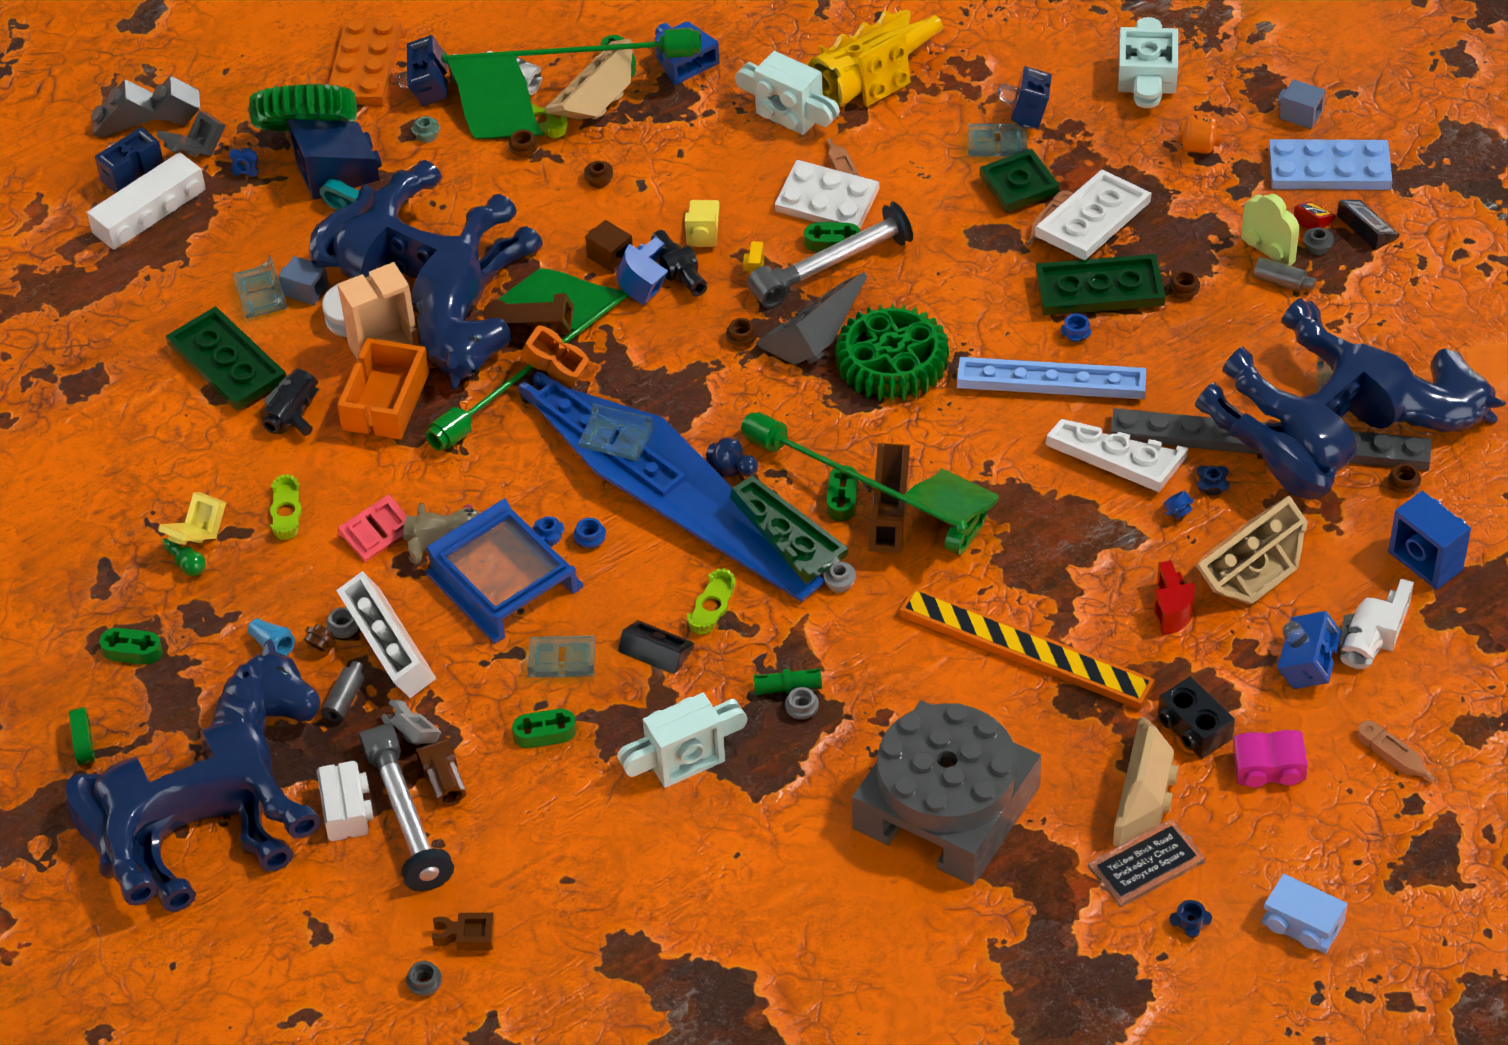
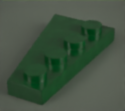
[729,475,849,584]

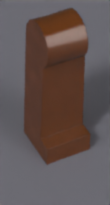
[483,293,574,334]

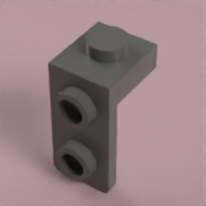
[156,111,226,157]

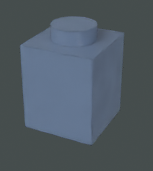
[1277,79,1326,129]
[279,256,329,306]

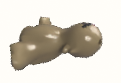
[403,503,480,564]

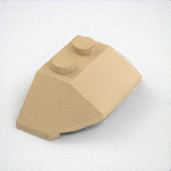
[544,38,632,120]
[1195,495,1308,605]
[1113,717,1179,847]

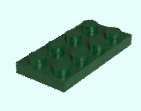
[1035,254,1165,316]
[166,306,286,411]

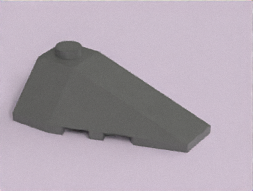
[756,272,867,365]

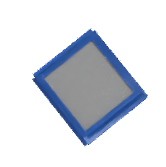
[425,498,583,644]

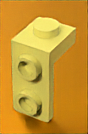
[685,200,720,247]
[158,492,227,545]

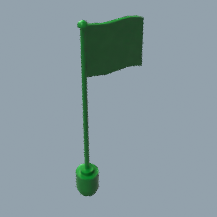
[441,28,702,140]
[425,268,631,451]
[741,412,999,533]

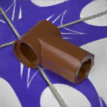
[416,739,466,807]

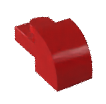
[1154,560,1195,635]

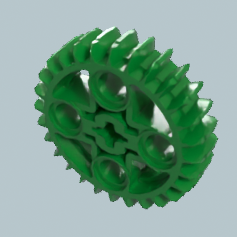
[249,83,357,133]
[835,303,949,402]

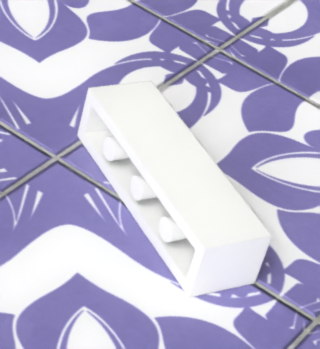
[87,152,206,250]
[336,571,437,698]

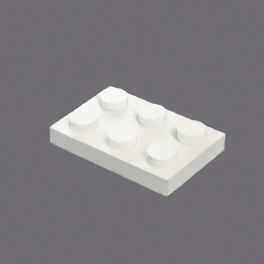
[775,160,880,229]

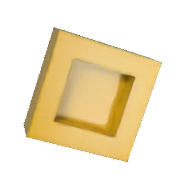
[743,241,764,275]

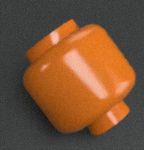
[1178,114,1223,155]

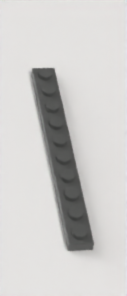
[1110,408,1431,471]

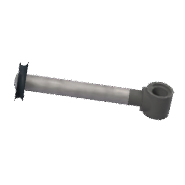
[747,201,913,308]
[359,722,454,891]

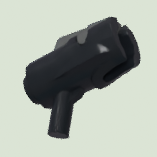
[260,369,319,436]

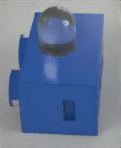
[1278,611,1342,689]

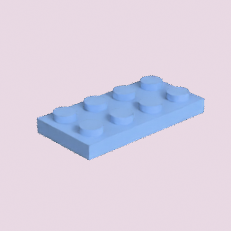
[1269,139,1392,190]

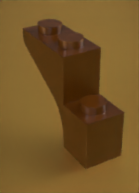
[868,443,910,553]

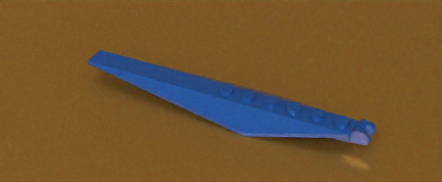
[518,372,824,602]

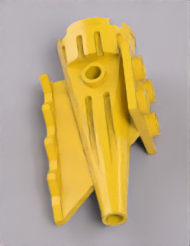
[806,9,943,108]

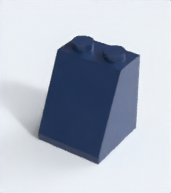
[288,119,382,200]

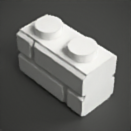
[317,761,374,842]

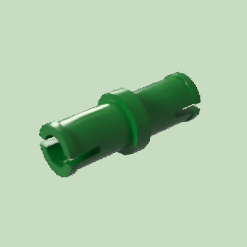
[754,668,822,696]

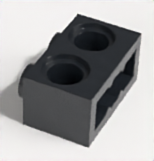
[1157,676,1235,759]

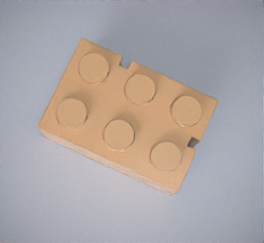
[337,262,419,362]

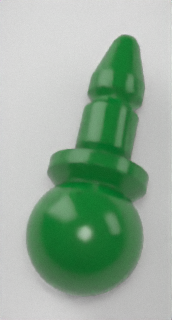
[162,538,206,577]

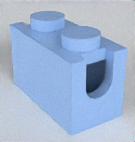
[1262,873,1348,954]

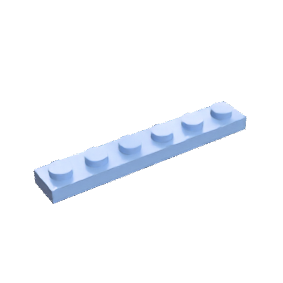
[957,357,1146,399]

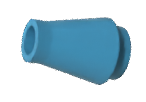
[248,618,295,656]

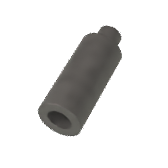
[1253,257,1316,292]
[320,661,364,723]

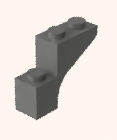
[91,76,200,138]

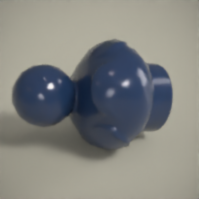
[706,437,758,479]

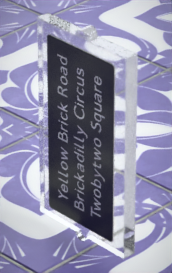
[1087,818,1206,908]

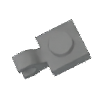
[381,700,442,745]

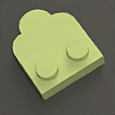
[1241,194,1299,266]

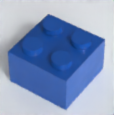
[1388,490,1471,590]

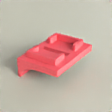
[337,494,407,563]

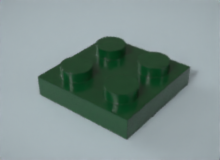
[979,148,1060,212]

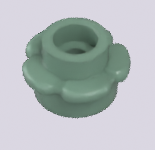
[411,116,440,143]

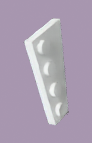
[1046,419,1188,492]

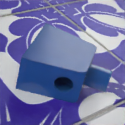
[654,22,720,85]

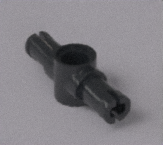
[651,230,707,296]

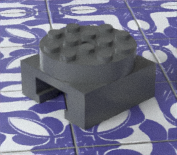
[852,700,1041,886]

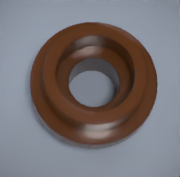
[509,130,538,156]
[584,161,613,188]
[1169,270,1200,298]
[726,318,757,346]
[1388,463,1421,494]
[303,624,336,653]

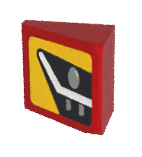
[1294,201,1336,229]

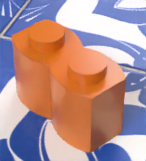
[521,326,589,388]

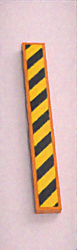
[900,587,1155,710]

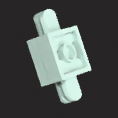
[1118,17,1178,108]
[735,51,840,135]
[617,692,748,788]

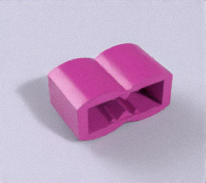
[1233,730,1308,787]

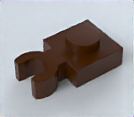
[432,912,495,950]

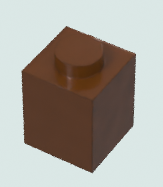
[585,219,633,273]

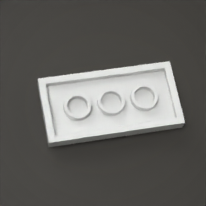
[1035,170,1152,260]

